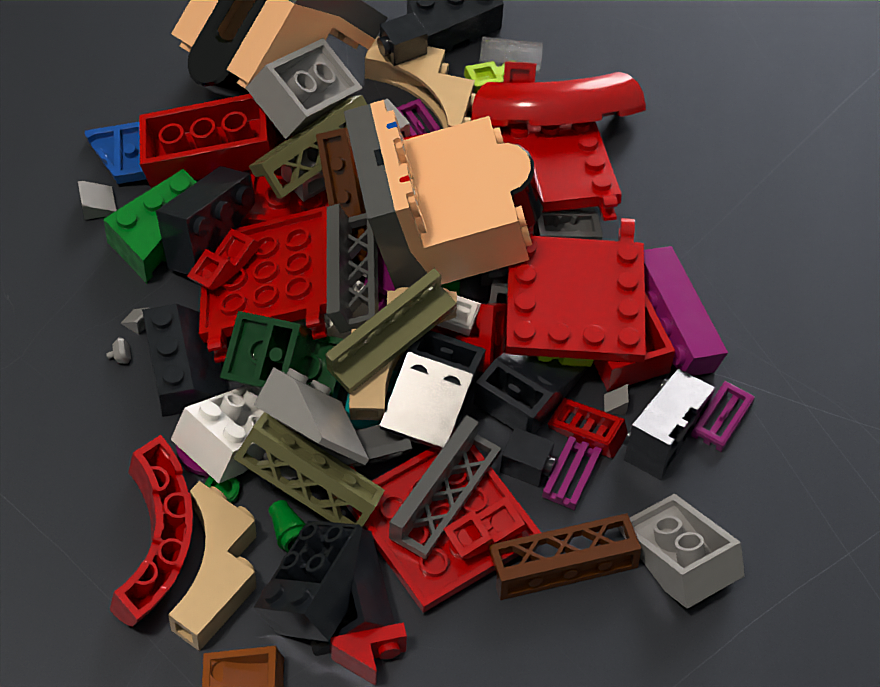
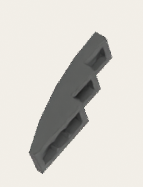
[533,210,603,240]

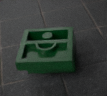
[220,311,343,399]

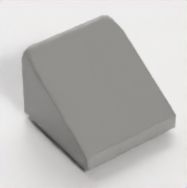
[78,181,116,220]

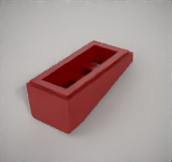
[548,398,628,459]

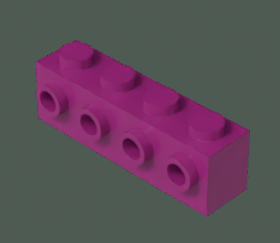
[644,246,728,376]

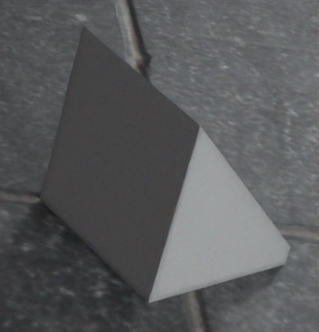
[120,308,148,335]
[604,384,629,415]

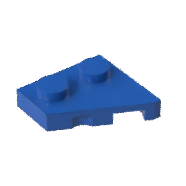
[85,122,146,184]

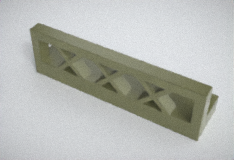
[249,95,367,198]
[325,268,457,394]
[233,412,385,527]

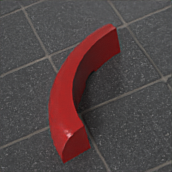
[471,72,646,126]
[110,435,193,626]

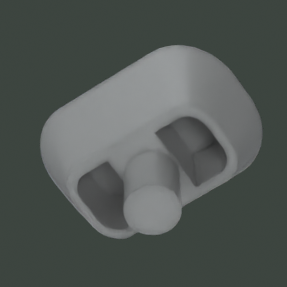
[107,337,131,364]

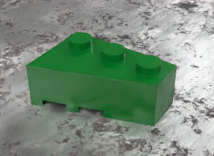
[103,169,196,284]

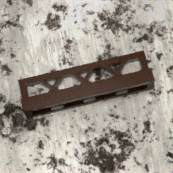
[316,128,367,263]
[489,513,641,600]

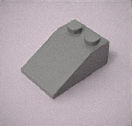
[245,38,362,139]
[254,367,369,465]
[618,494,745,609]

